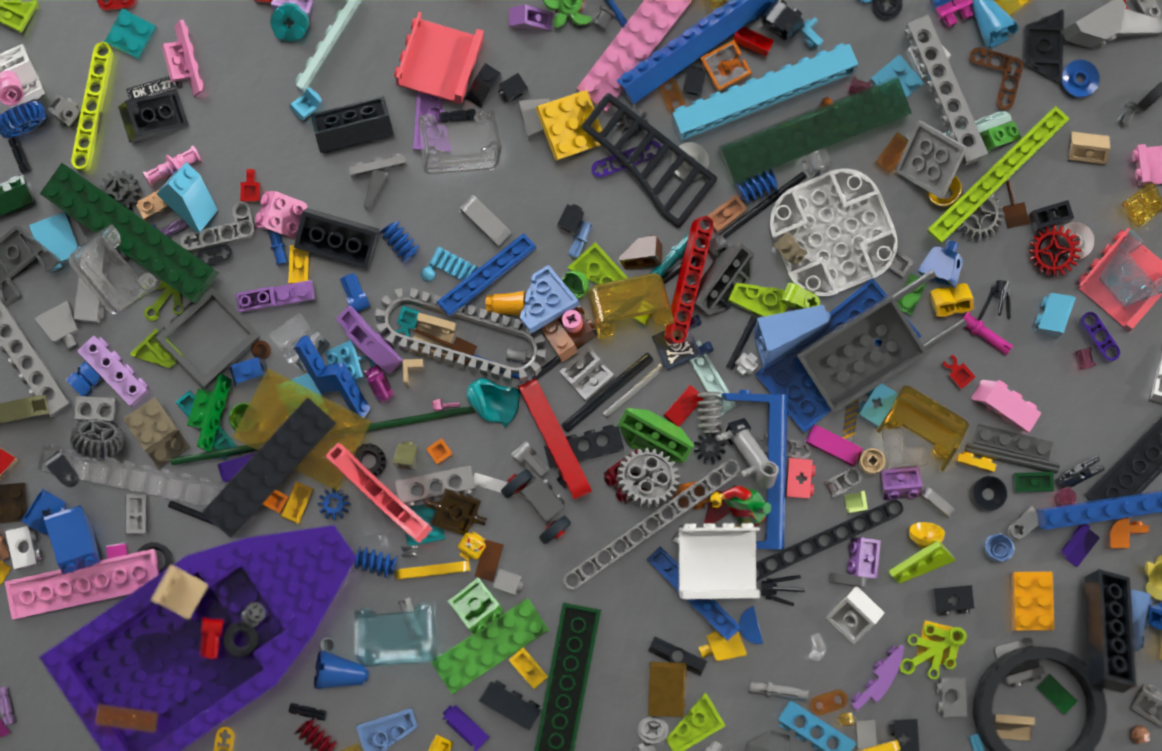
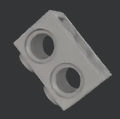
[74,396,118,423]

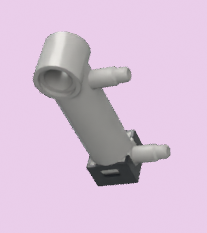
[716,418,779,488]

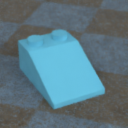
[156,162,218,233]

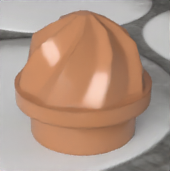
[1130,725,1150,745]

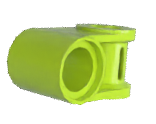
[781,283,820,310]

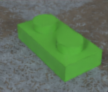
[897,273,927,316]

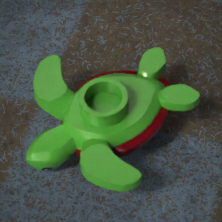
[543,0,592,28]

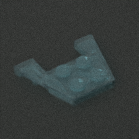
[1099,229,1162,307]

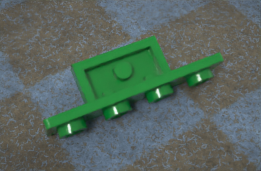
[187,374,232,452]

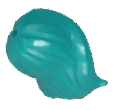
[466,378,520,427]

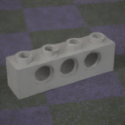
[395,465,476,507]

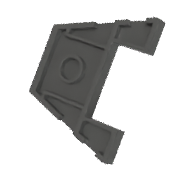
[0,226,62,305]

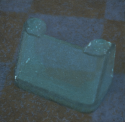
[354,603,437,667]

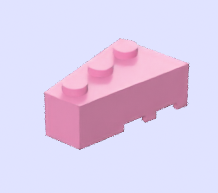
[970,380,1041,432]

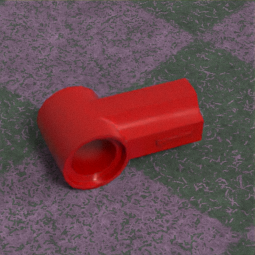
[200,618,223,658]

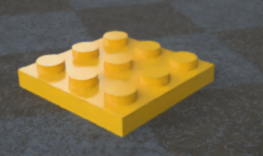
[535,90,602,161]

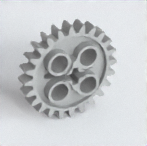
[616,448,680,508]

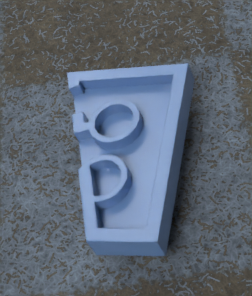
[356,708,418,751]

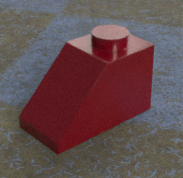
[703,490,731,527]

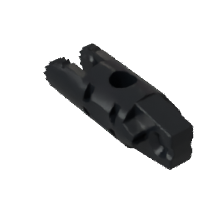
[1055,455,1105,489]

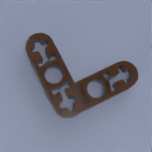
[969,47,1023,111]

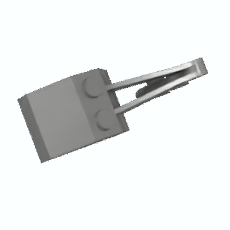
[1061,0,1162,48]

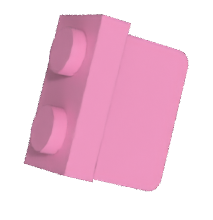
[1132,144,1162,186]
[255,191,307,239]

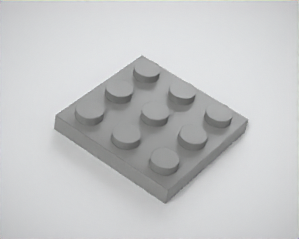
[895,121,968,199]

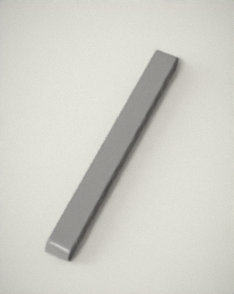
[564,460,740,589]

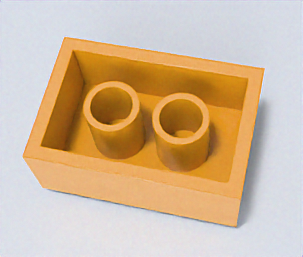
[1010,572,1054,631]

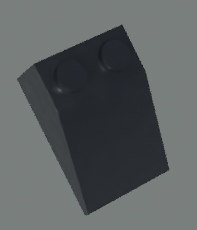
[118,90,188,143]

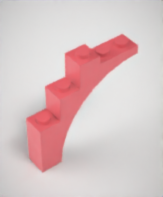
[325,442,432,543]

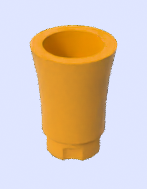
[486,291,526,317]

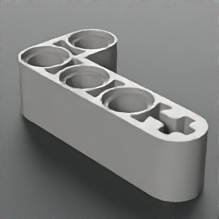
[180,202,256,253]

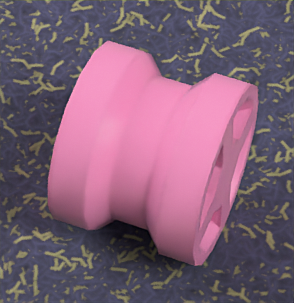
[562,310,583,333]

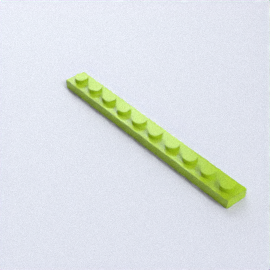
[927,106,1070,245]

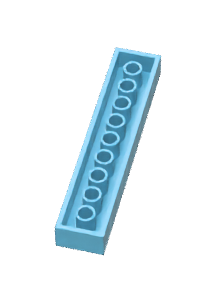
[671,43,858,141]

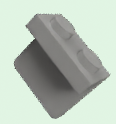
[995,638,1046,687]

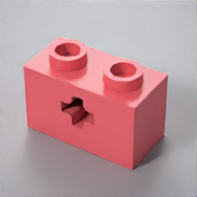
[785,458,815,500]

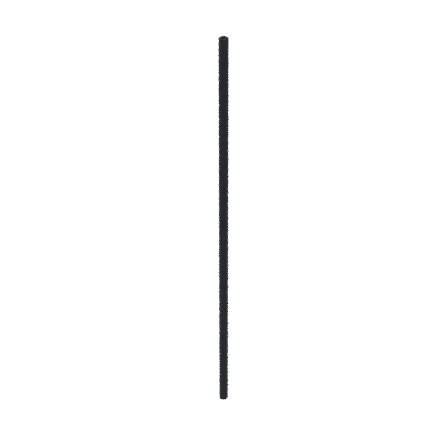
[515,171,807,393]

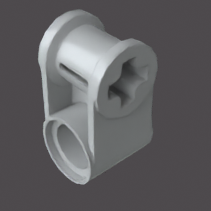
[824,468,862,499]
[1007,506,1039,541]

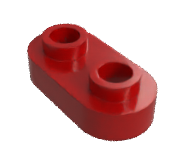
[97,0,136,12]

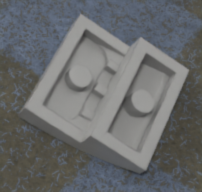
[560,347,615,402]

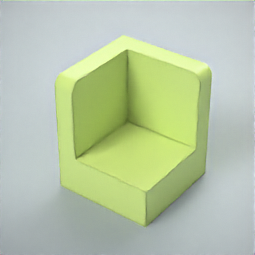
[844,491,868,515]

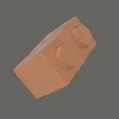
[540,319,578,362]

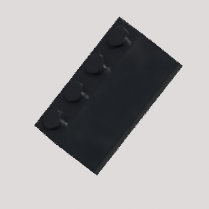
[311,96,394,153]
[294,208,380,269]

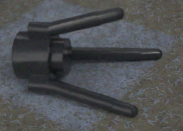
[977,280,1012,320]
[761,575,805,606]

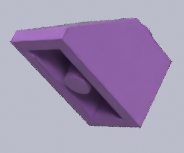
[509,4,552,31]

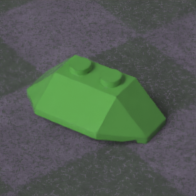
[618,408,694,463]

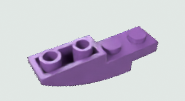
[236,280,315,313]
[336,306,403,374]
[850,645,904,711]

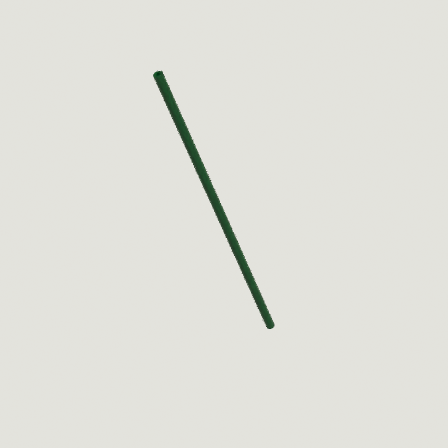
[170,406,476,466]

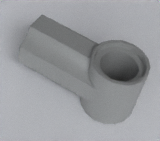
[511,441,550,479]

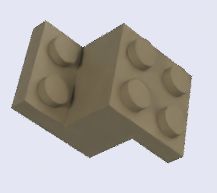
[123,397,191,469]

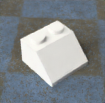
[826,586,885,645]

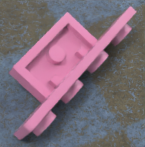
[161,20,203,97]

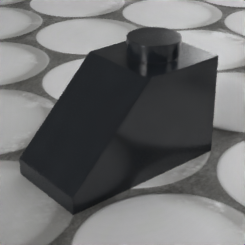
[465,63,502,109]

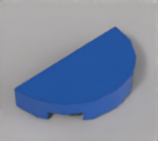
[739,606,763,644]

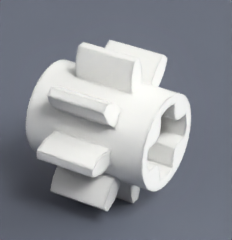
[735,353,758,376]

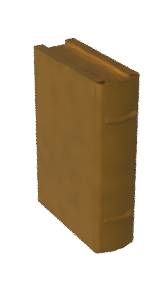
[648,662,687,717]

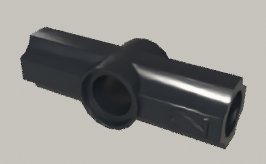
[648,636,707,676]

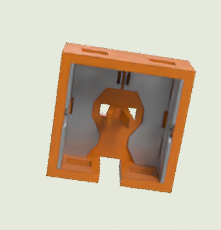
[700,40,752,92]

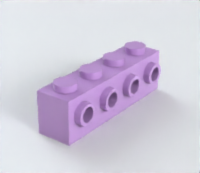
[77,335,149,408]

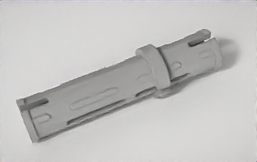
[749,681,808,702]

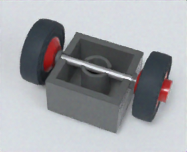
[501,469,571,544]

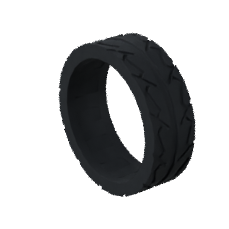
[973,646,1107,751]

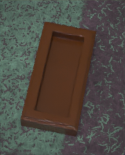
[474,539,504,582]

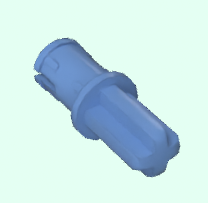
[568,221,593,259]

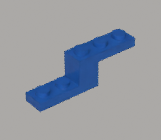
[293,335,371,421]

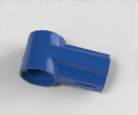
[340,273,371,312]

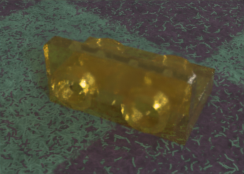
[1122,182,1162,227]

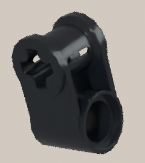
[43,450,79,488]

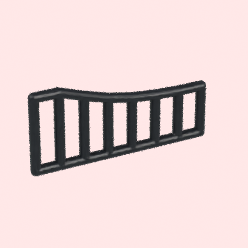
[581,93,717,228]

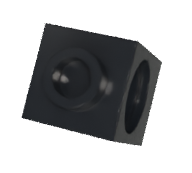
[682,66,706,97]
[498,73,528,104]
[557,204,584,235]

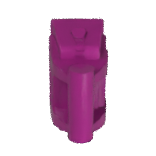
[363,365,395,403]

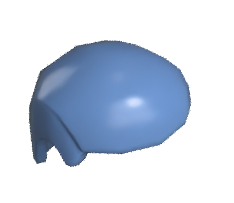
[985,533,1014,563]

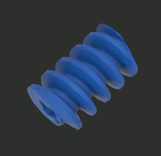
[735,168,778,204]
[379,221,419,263]
[354,545,397,578]

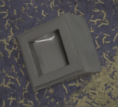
[708,235,729,262]

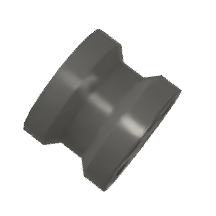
[241,603,265,627]

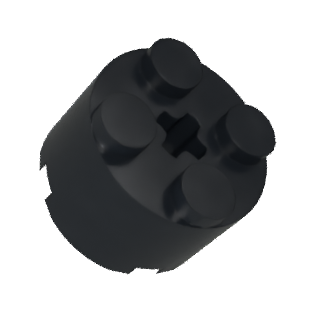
[760,0,804,42]

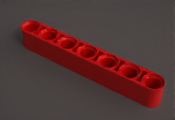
[664,216,714,345]
[518,378,592,500]

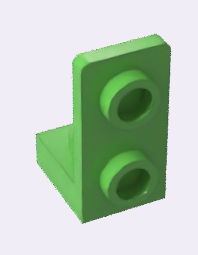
[980,121,1021,152]

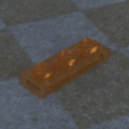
[95,704,159,733]

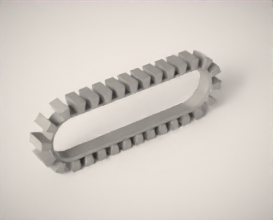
[375,288,546,383]

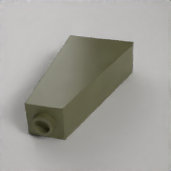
[0,395,49,424]

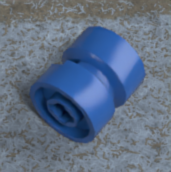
[65,361,103,396]

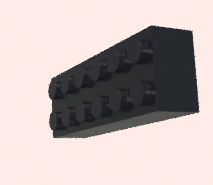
[1084,569,1137,693]

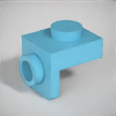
[801,17,823,50]
[289,87,322,121]

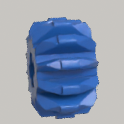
[317,487,351,521]

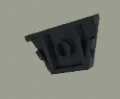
[1024,10,1064,83]

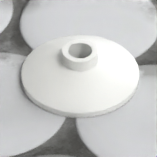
[671,142,709,180]
[1057,222,1095,260]

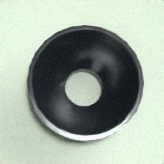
[972,476,1007,511]

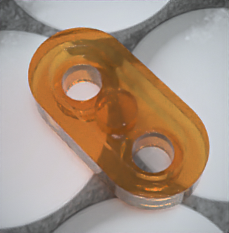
[659,77,685,113]
[810,690,848,715]

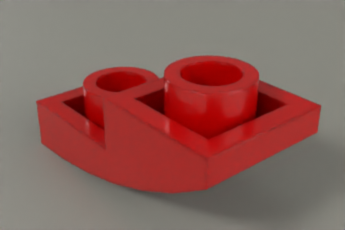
[664,385,703,427]

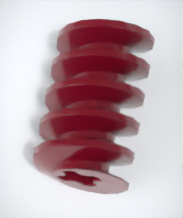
[294,719,337,751]

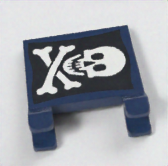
[652,315,714,370]

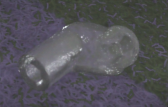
[809,633,826,662]

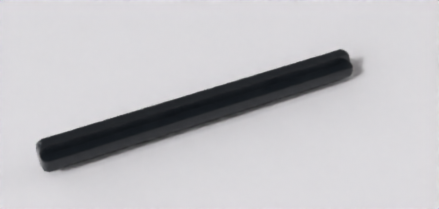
[561,353,653,432]

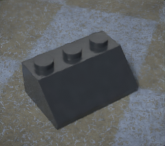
[479,680,541,731]

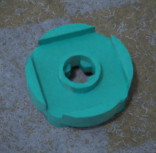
[270,3,309,41]

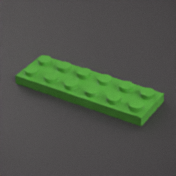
[431,598,549,695]

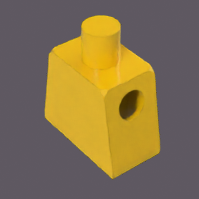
[698,630,747,662]

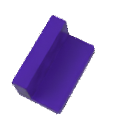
[1058,524,1100,567]

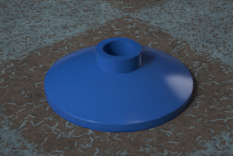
[1062,60,1100,97]

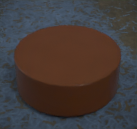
[251,341,271,360]

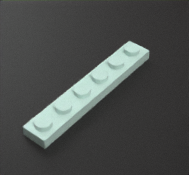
[295,0,361,93]

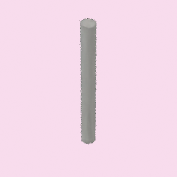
[602,363,665,418]

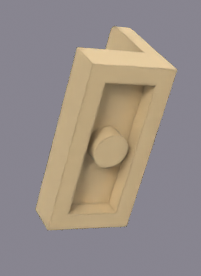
[1069,132,1110,164]
[403,359,424,387]
[993,714,1035,741]

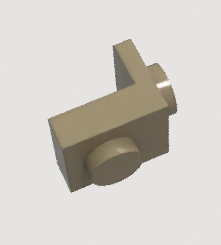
[774,232,808,265]

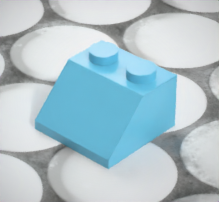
[1034,293,1076,338]

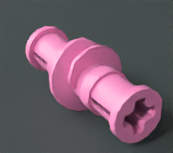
[143,146,201,187]

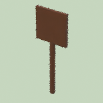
[1002,179,1030,229]
[414,328,477,366]

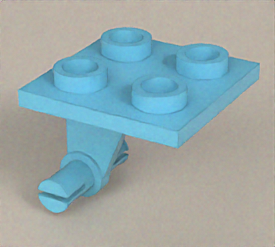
[325,340,377,380]

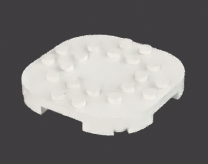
[770,168,898,296]

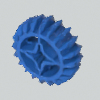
[0,101,47,138]

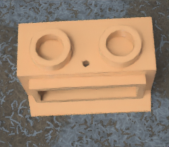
[136,190,168,222]

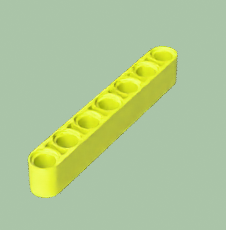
[71,42,113,172]

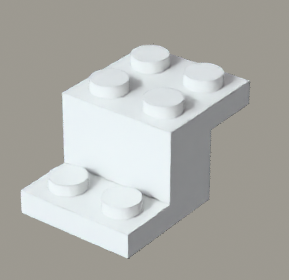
[0,44,45,108]

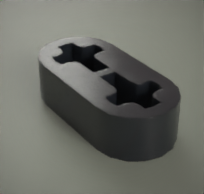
[197,244,233,266]

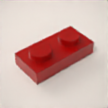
[732,26,774,56]

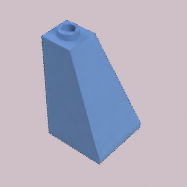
[754,305,831,369]

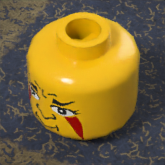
[457,531,486,561]

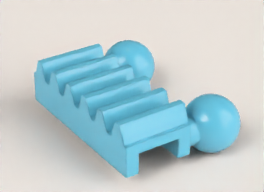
[420,247,478,282]

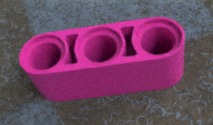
[805,425,863,467]

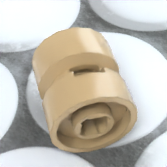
[858,448,886,476]

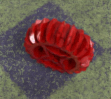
[1029,225,1082,277]

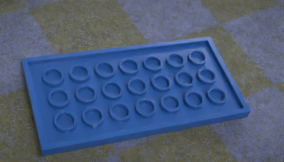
[755,278,922,433]

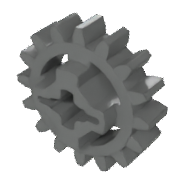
[99,170,141,210]

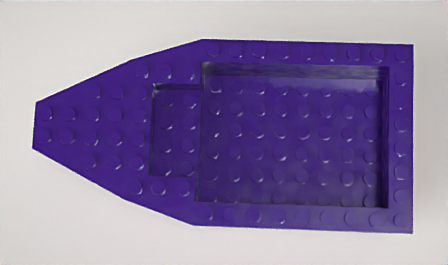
[39,525,357,751]

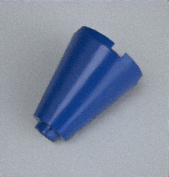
[314,650,368,689]

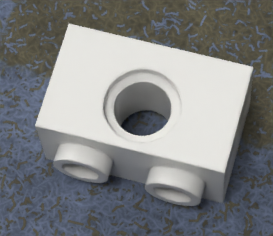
[5,526,42,570]

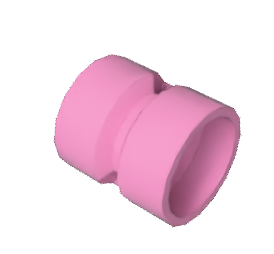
[0,71,24,106]

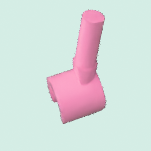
[431,398,460,411]

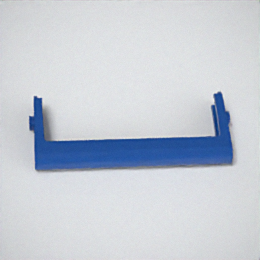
[721,390,788,550]

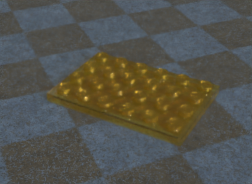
[233,368,372,490]

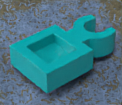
[396,305,421,337]

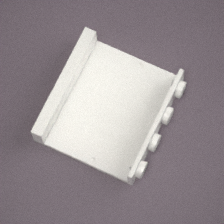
[679,523,760,599]

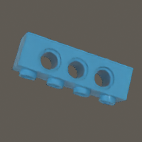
[777,700,856,751]

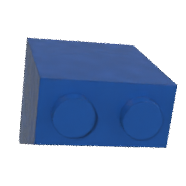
[44,505,100,575]

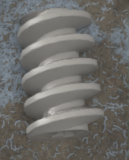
[698,392,722,433]

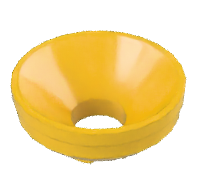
[928,175,962,207]
[909,522,945,549]

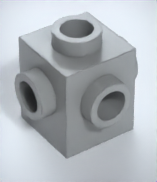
[47,94,81,126]

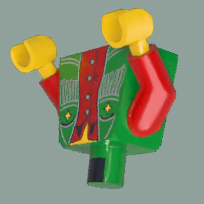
[710,485,771,527]

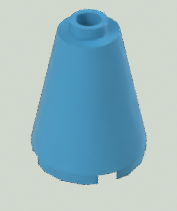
[972,0,1019,48]

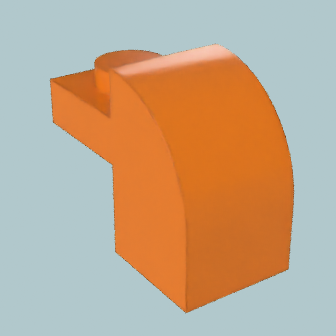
[1107,517,1149,549]

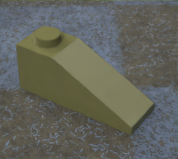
[393,441,418,470]

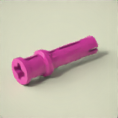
[960,311,1013,355]

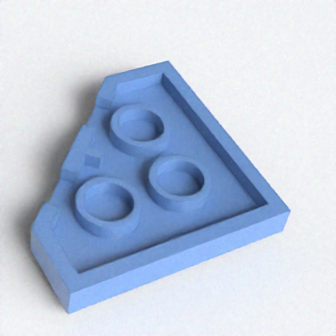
[520,265,579,333]

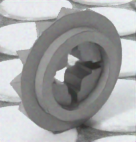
[637,716,669,746]

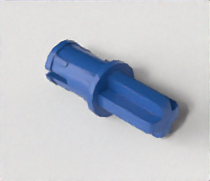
[268,230,289,266]

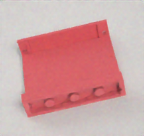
[394,12,484,104]
[1077,227,1162,332]

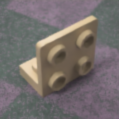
[410,313,457,362]
[151,565,208,619]

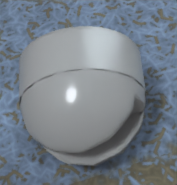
[319,637,336,653]

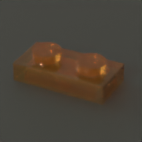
[875,132,909,174]

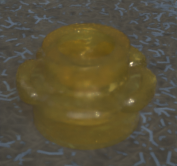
[837,713,856,726]

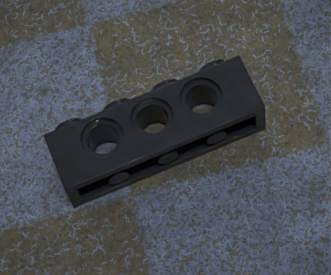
[544,424,624,470]

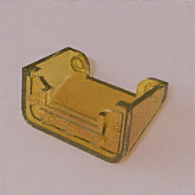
[588,273,674,339]

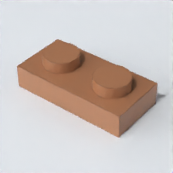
[708,194,748,233]

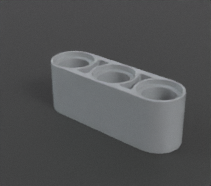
[459,195,512,247]

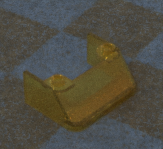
[877,385,969,471]

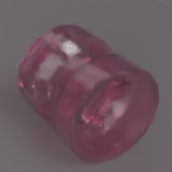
[1054,488,1077,506]

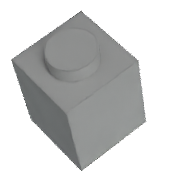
[493,569,524,596]

